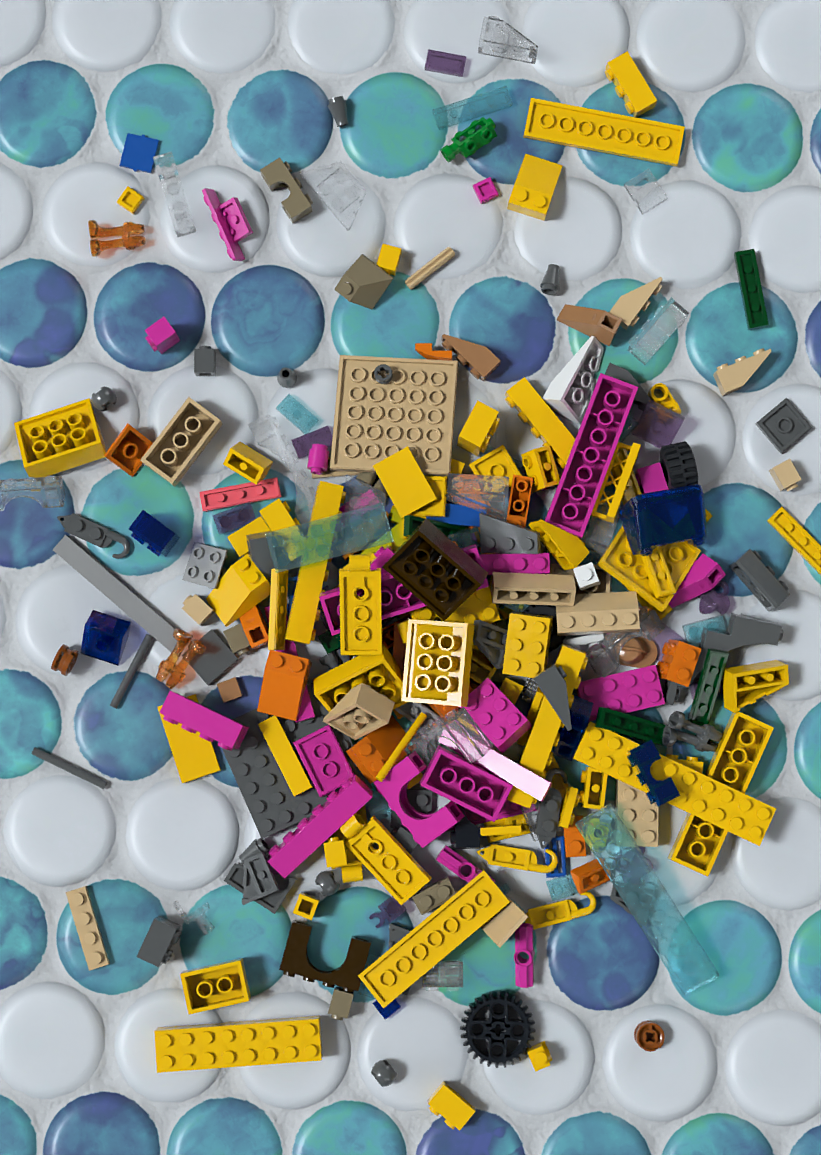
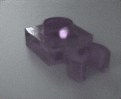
[369,896,407,928]

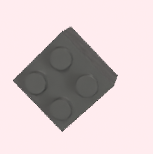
[136,916,182,967]

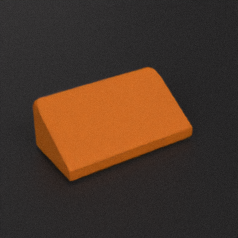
[570,857,612,894]

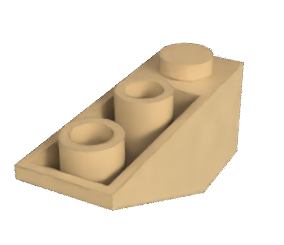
[609,277,663,330]
[713,348,772,396]

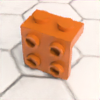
[656,639,701,687]

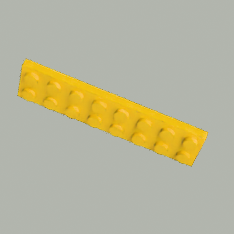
[523,98,685,167]
[358,870,510,1008]

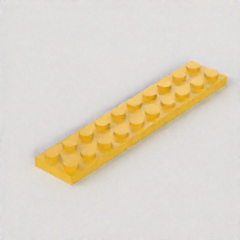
[573,721,776,846]

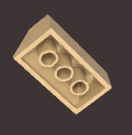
[556,591,640,636]

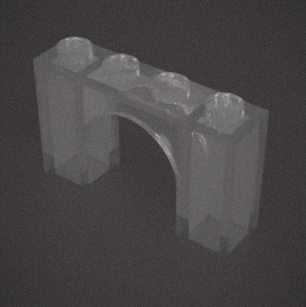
[404,707,493,775]

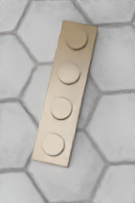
[66,886,110,971]

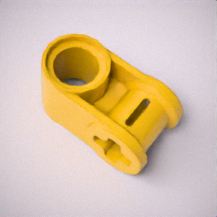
[648,383,681,423]

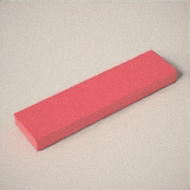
[199,477,281,512]

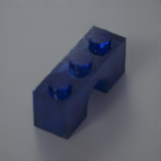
[553,696,594,761]
[627,740,680,807]

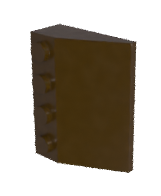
[382,519,488,621]

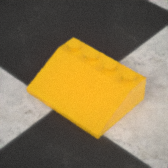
[14,398,106,481]
[401,619,474,707]
[313,643,407,712]

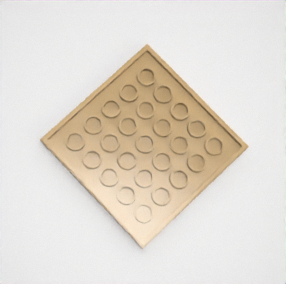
[330,355,458,477]

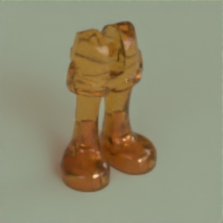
[88,220,146,257]
[156,628,207,690]

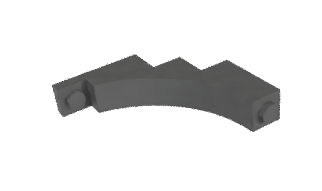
[663,613,783,705]

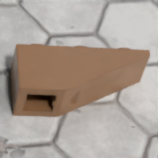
[557,304,622,346]
[441,334,501,381]

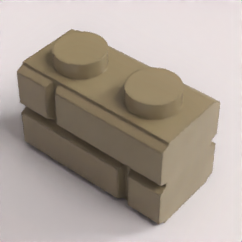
[412,876,456,915]

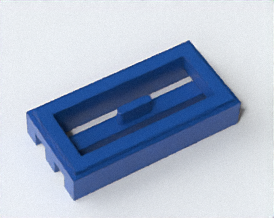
[544,836,567,878]

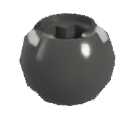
[91,386,117,411]
[315,870,340,896]
[371,1060,397,1087]

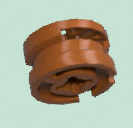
[51,644,79,676]
[634,1020,665,1052]

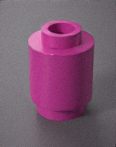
[307,444,329,475]

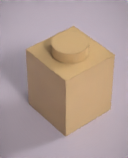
[769,459,802,492]
[182,594,215,626]

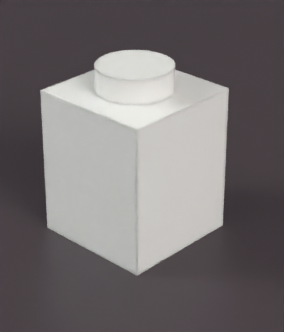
[573,562,601,591]

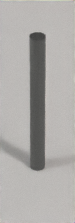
[110,634,154,709]
[32,747,107,789]

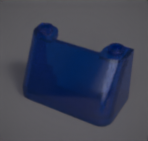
[618,484,708,556]

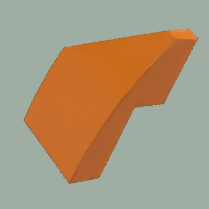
[415,343,452,361]

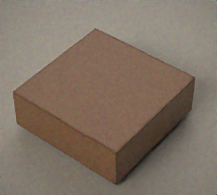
[217,677,243,703]

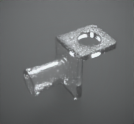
[173,900,215,935]

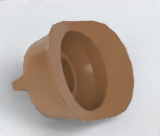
[609,634,657,668]

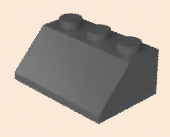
[729,549,790,611]

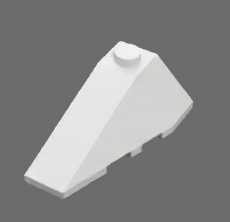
[542,336,604,424]

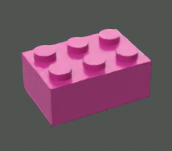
[459,678,532,754]

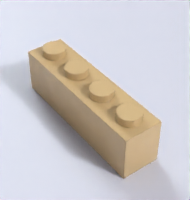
[491,572,576,606]

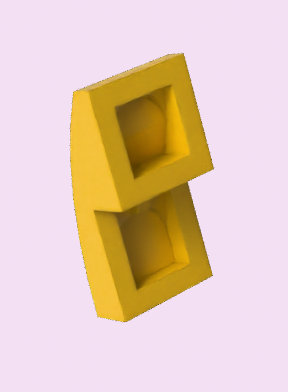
[484,813,530,843]

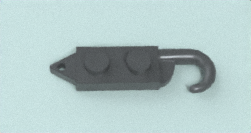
[57,513,130,559]
[534,768,568,849]

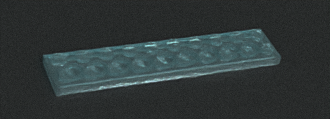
[575,803,719,995]

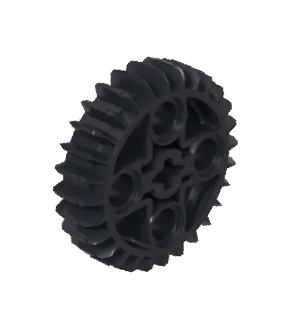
[460,991,536,1068]

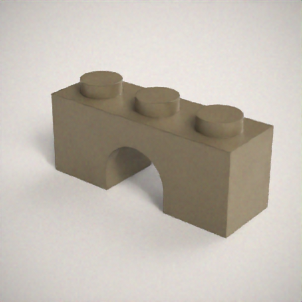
[260,157,313,224]

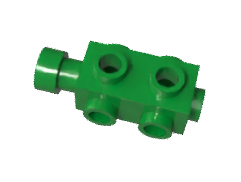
[440,117,497,162]

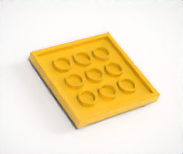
[597,511,701,612]

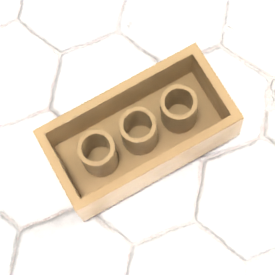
[140,397,223,487]
[615,779,659,847]

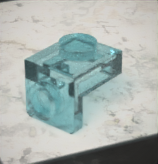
[546,873,578,901]

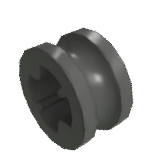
[374,364,393,384]

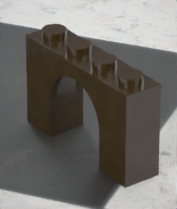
[279,920,372,993]

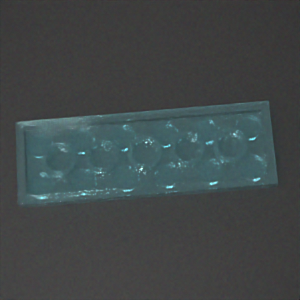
[265,502,394,573]

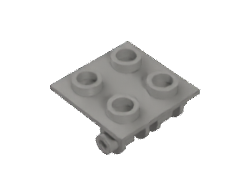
[182,542,228,589]

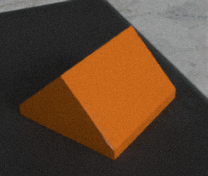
[104,423,153,477]

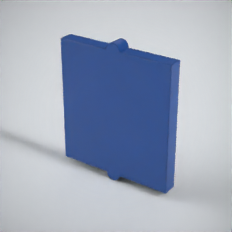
[119,133,159,173]

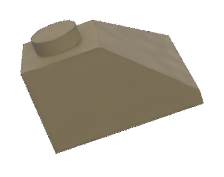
[334,254,394,310]

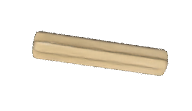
[405,247,455,290]

